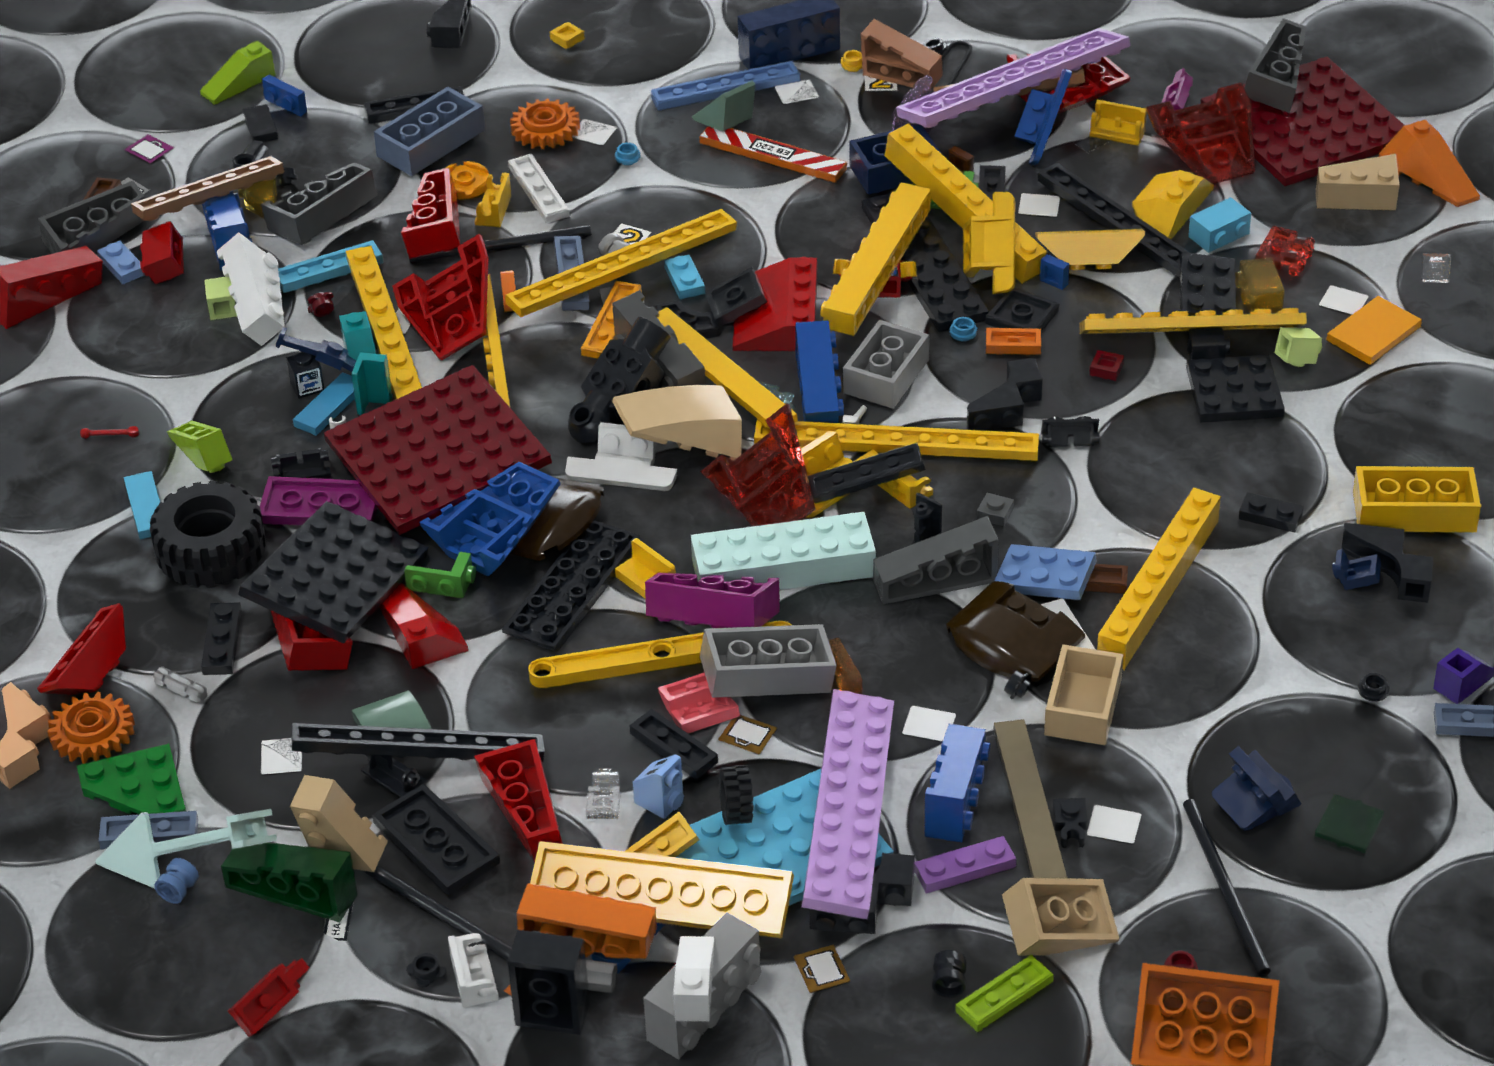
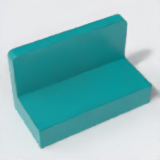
[352,352,393,415]

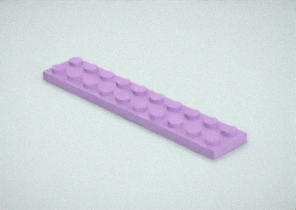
[896,28,1130,128]
[802,689,894,920]

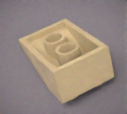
[1002,878,1120,956]

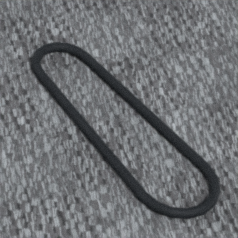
[924,41,972,93]

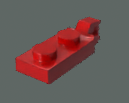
[228,958,310,1037]

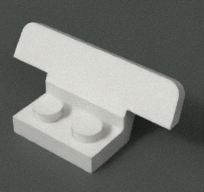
[565,422,677,491]

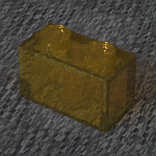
[1235,257,1285,313]

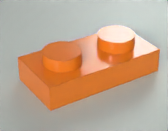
[986,328,1041,355]

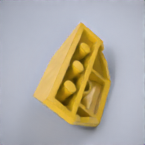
[1132,170,1214,239]
[1035,229,1145,270]

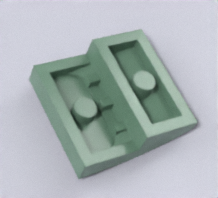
[352,690,431,729]

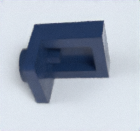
[1332,549,1381,590]

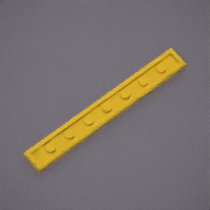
[657,307,798,434]

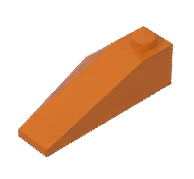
[1378,119,1480,207]

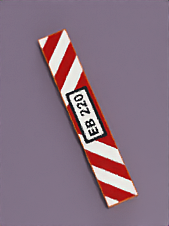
[700,126,847,183]

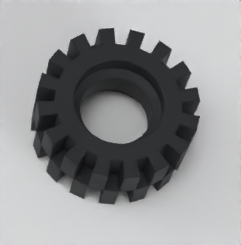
[719,765,754,825]

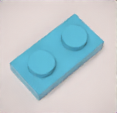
[664,254,705,299]

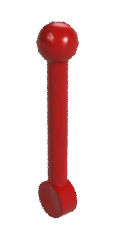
[80,426,139,439]

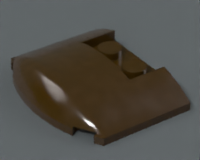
[510,477,605,561]
[946,581,1085,682]

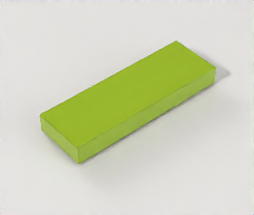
[955,954,1054,1032]

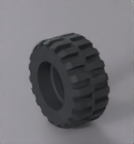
[149,481,266,588]

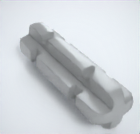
[153,667,208,703]

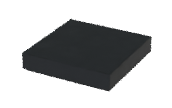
[985,288,1059,331]

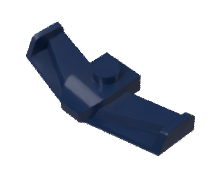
[276,327,356,372]

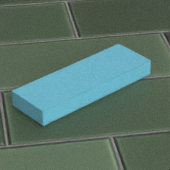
[123,471,160,539]

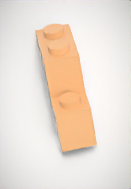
[0,682,51,789]

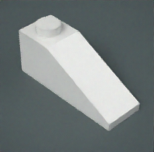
[673,936,714,1022]

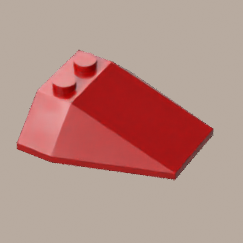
[392,234,488,360]

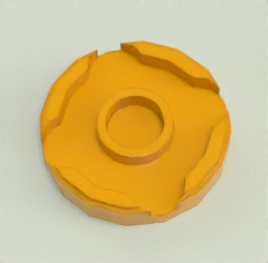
[446,161,489,199]

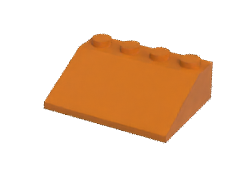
[1131,963,1280,1066]

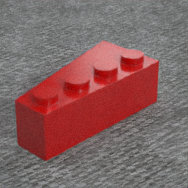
[401,168,461,259]
[0,246,103,329]

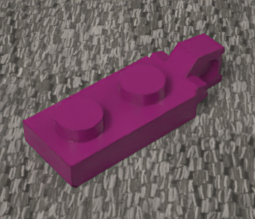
[1158,68,1193,122]

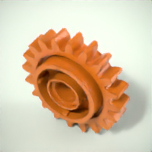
[510,99,580,150]
[47,692,135,764]

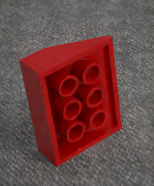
[733,257,817,351]

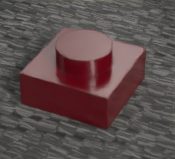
[1089,350,1124,381]

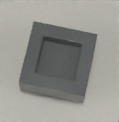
[977,492,1014,526]

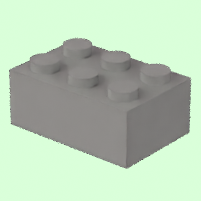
[843,319,929,409]

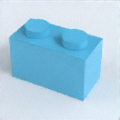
[1188,197,1251,253]

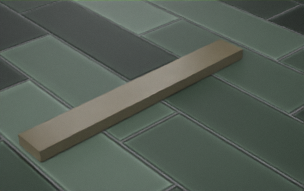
[993,719,1068,879]

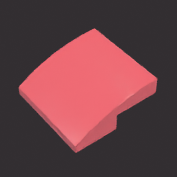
[658,673,740,734]

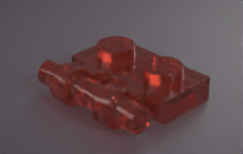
[1255,225,1315,276]

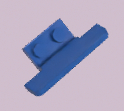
[1015,69,1072,166]

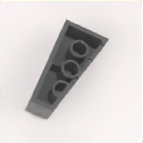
[261,162,378,245]

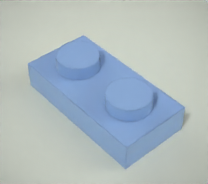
[97,241,144,284]

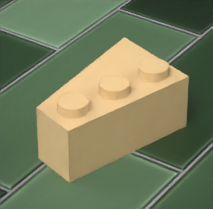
[1316,154,1399,210]
[290,775,388,872]

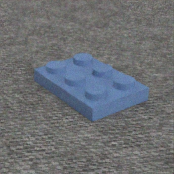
[994,544,1097,600]

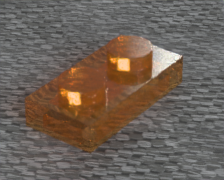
[828,637,862,694]

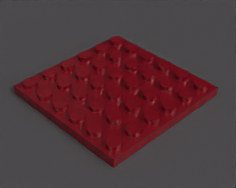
[1200,57,1405,186]
[324,365,552,535]

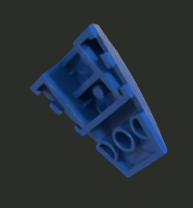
[420,462,560,576]

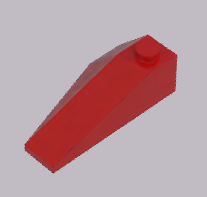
[379,583,468,669]

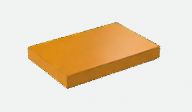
[1326,296,1422,365]

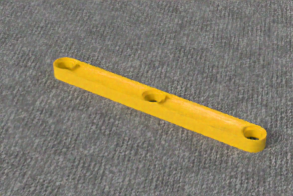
[528,621,792,688]

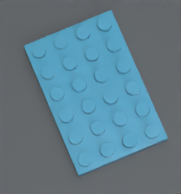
[676,769,893,906]

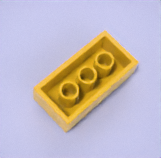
[1353,466,1481,533]

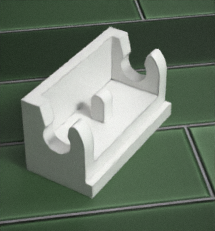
[448,933,499,1008]

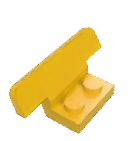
[963,192,1015,295]
[789,431,878,518]

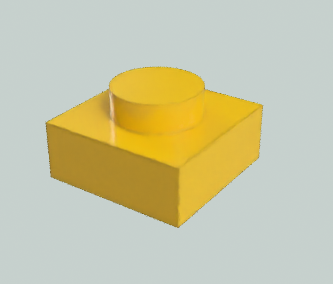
[550,22,584,49]

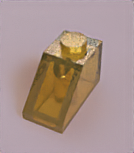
[238,178,277,219]

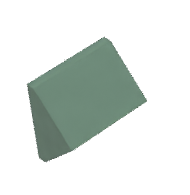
[692,80,755,131]

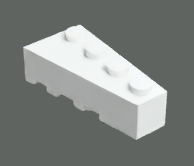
[216,232,285,346]

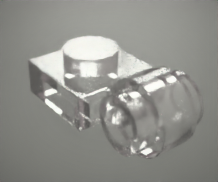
[586,768,621,819]

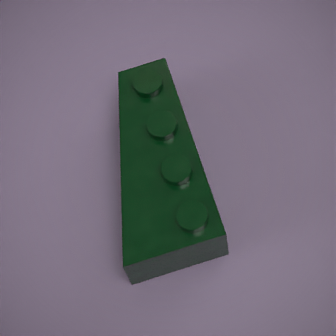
[221,842,358,923]

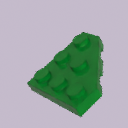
[77,744,186,815]

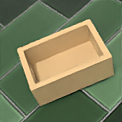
[1044,644,1123,746]

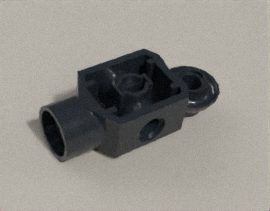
[568,317,671,443]

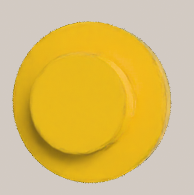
[841,50,862,72]

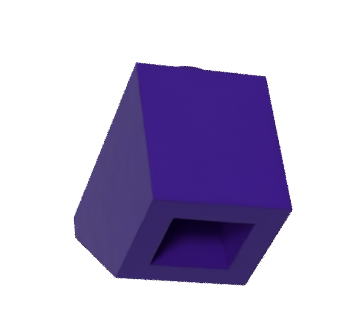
[1433,648,1494,704]

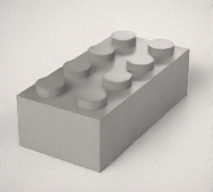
[700,624,837,698]
[643,912,761,1059]

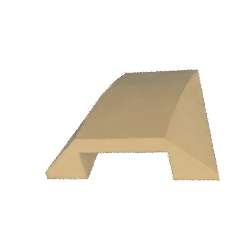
[612,385,742,463]

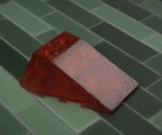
[1146,82,1255,184]

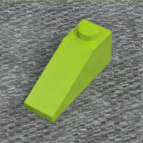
[200,41,275,105]
[167,420,232,473]

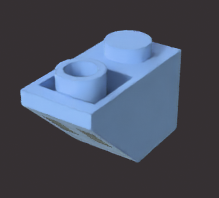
[633,754,684,819]

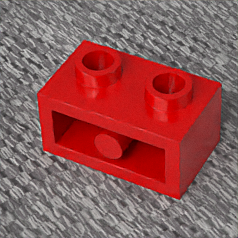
[140,221,184,284]

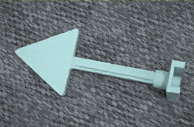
[96,809,277,889]

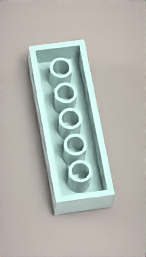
[691,512,876,590]

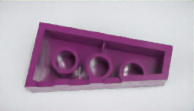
[645,573,780,628]

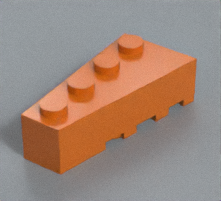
[516,883,657,959]

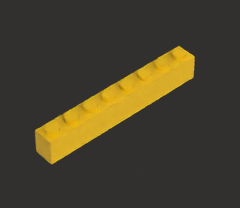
[884,124,1047,283]
[820,182,931,336]
[1097,488,1221,670]

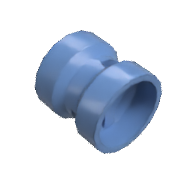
[154,858,199,904]

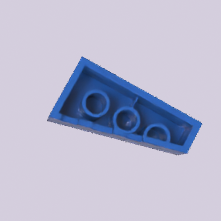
[202,190,253,271]
[795,320,844,423]
[924,724,990,842]

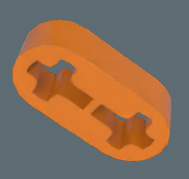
[500,270,516,312]

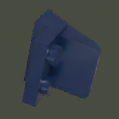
[1212,745,1302,831]

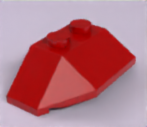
[37,603,126,695]

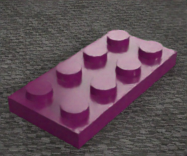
[260,476,378,525]

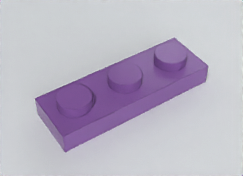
[915,836,1016,894]

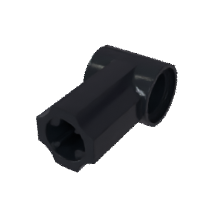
[232,140,269,186]

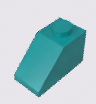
[339,311,376,373]

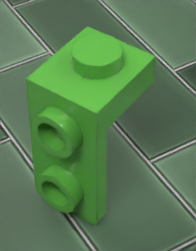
[404,552,476,598]

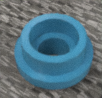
[615,142,640,165]
[950,317,977,342]

